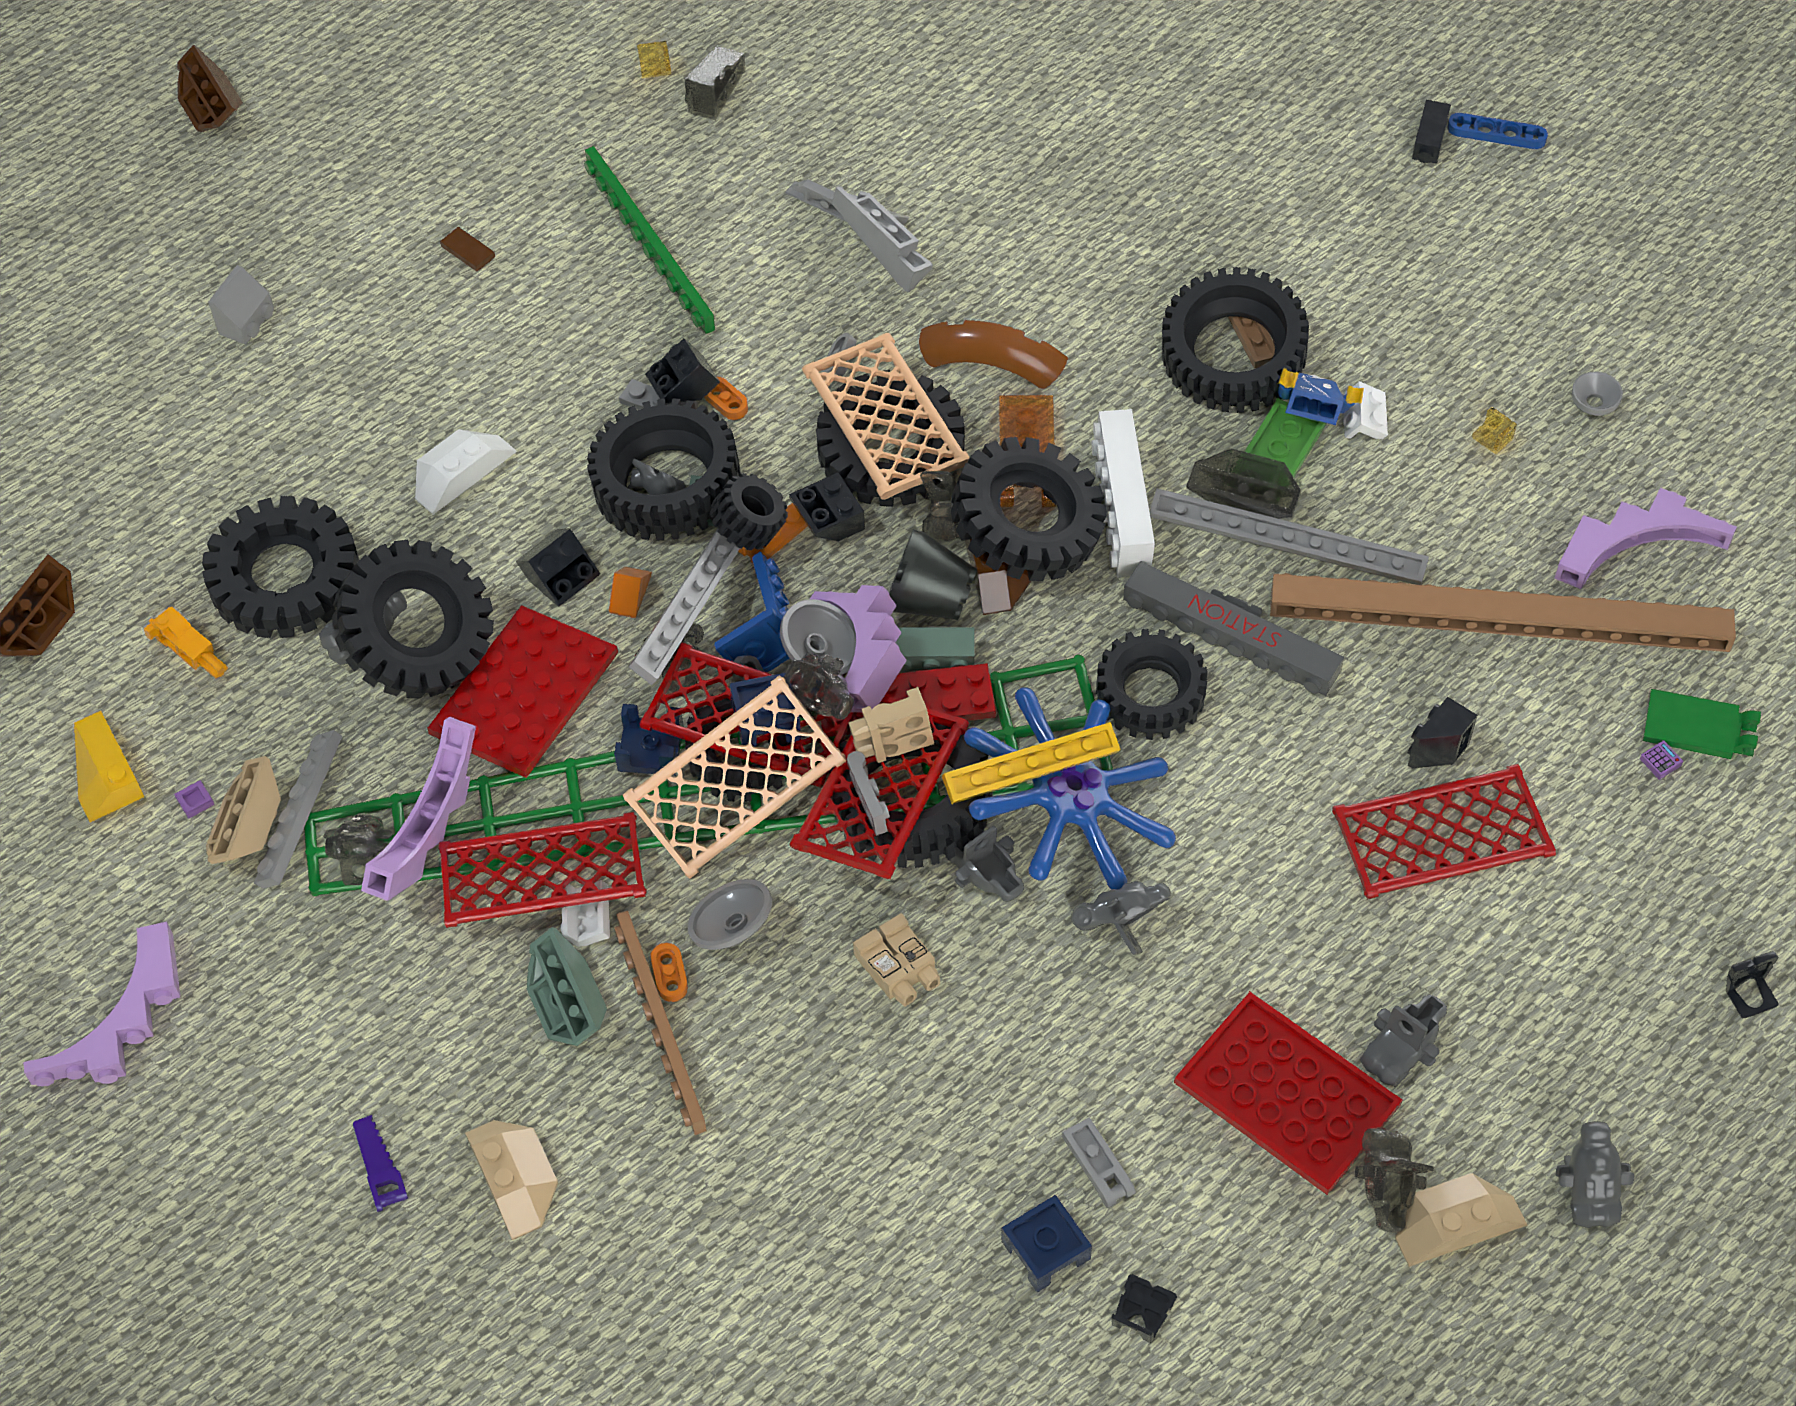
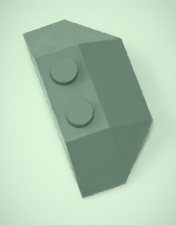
[526,927,607,1046]

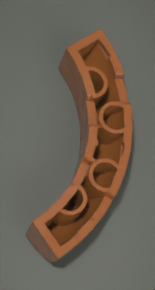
[919,320,1068,389]

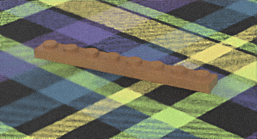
[614,911,707,1135]

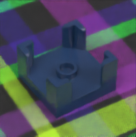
[729,672,801,751]
[614,704,684,776]
[1001,1195,1092,1293]

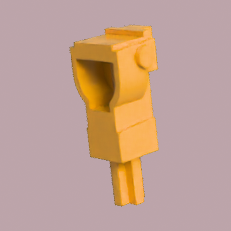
[144,606,228,679]

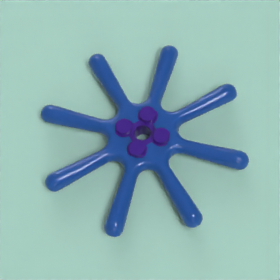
[964,687,1176,890]

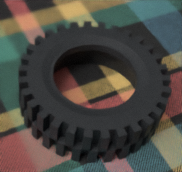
[1162,267,1309,413]
[587,399,741,541]
[830,722,993,868]

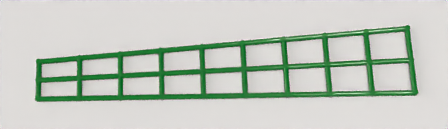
[304,654,1113,896]

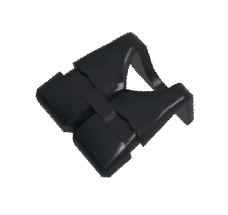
[1726,951,1779,1018]
[1111,1274,1177,1343]

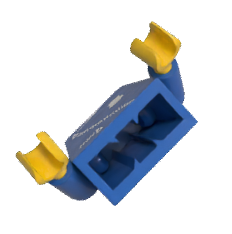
[1278,368,1364,425]

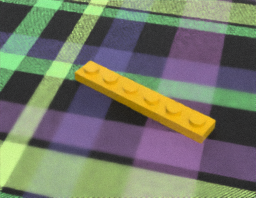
[942,722,1121,804]

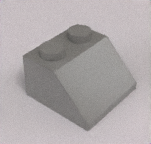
[208,265,274,345]

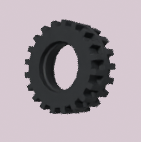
[1096,629,1208,740]
[685,690,798,802]

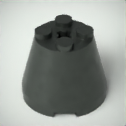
[889,529,978,621]

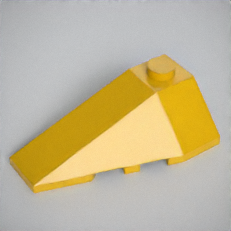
[74,711,144,822]

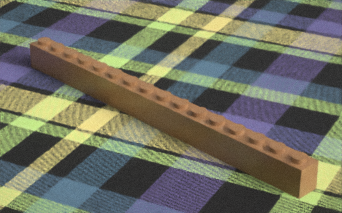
[1270,573,1736,652]

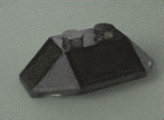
[1186,449,1301,519]

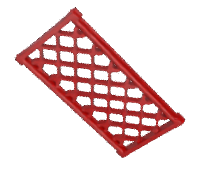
[640,642,857,788]
[789,696,969,879]
[1332,764,1556,900]
[438,812,647,928]

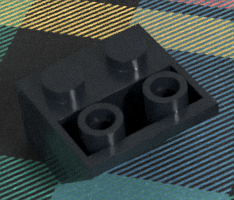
[645,338,720,403]
[789,472,865,542]
[516,528,601,607]
[1407,697,1478,769]

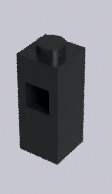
[1412,100,1451,164]

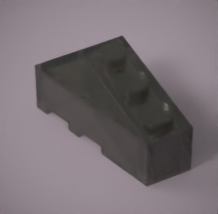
[684,46,746,121]

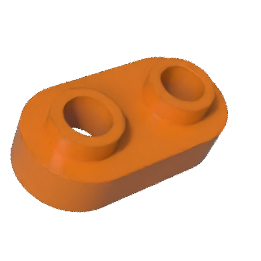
[704,377,748,420]
[651,943,688,1002]

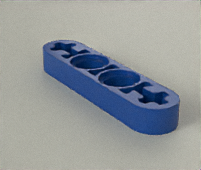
[1447,113,1548,149]

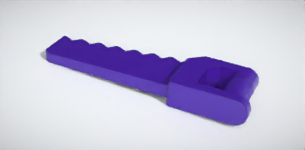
[353,1115,409,1212]

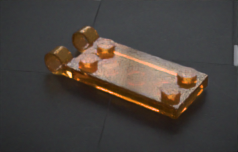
[999,395,1056,508]

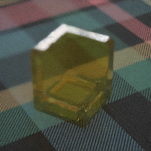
[637,41,671,78]
[1471,407,1517,454]

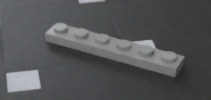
[254,730,342,888]

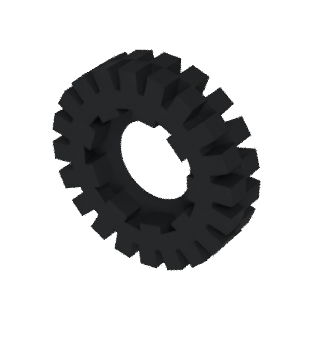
[816,370,965,507]
[951,437,1107,581]
[202,496,359,638]
[332,540,494,699]

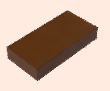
[440,226,495,272]

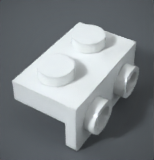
[1343,381,1388,439]
[561,880,610,947]

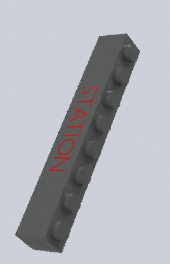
[1123,561,1344,696]

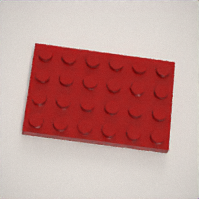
[427,605,619,778]
[1174,991,1403,1195]

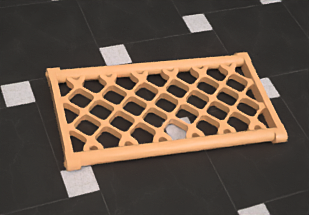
[802,333,970,500]
[623,675,847,879]

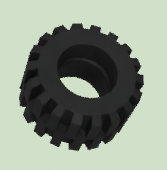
[710,473,788,550]

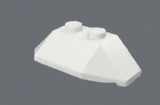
[415,429,516,515]

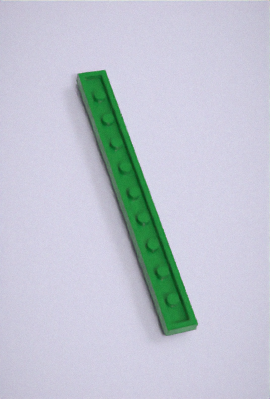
[584,146,715,334]

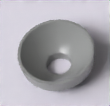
[1572,372,1623,416]

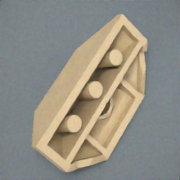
[206,756,281,864]
[465,1120,558,1240]
[1395,1173,1527,1267]

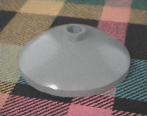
[780,599,856,679]
[687,879,772,950]

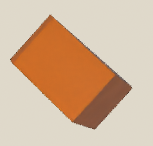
[609,567,652,618]

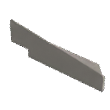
[785,179,910,225]
[832,186,933,293]

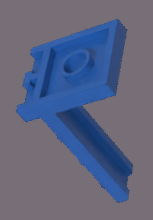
[714,551,790,673]

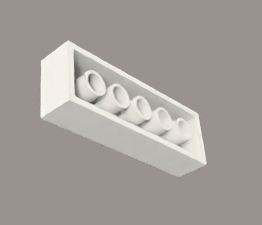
[1092,409,1155,577]

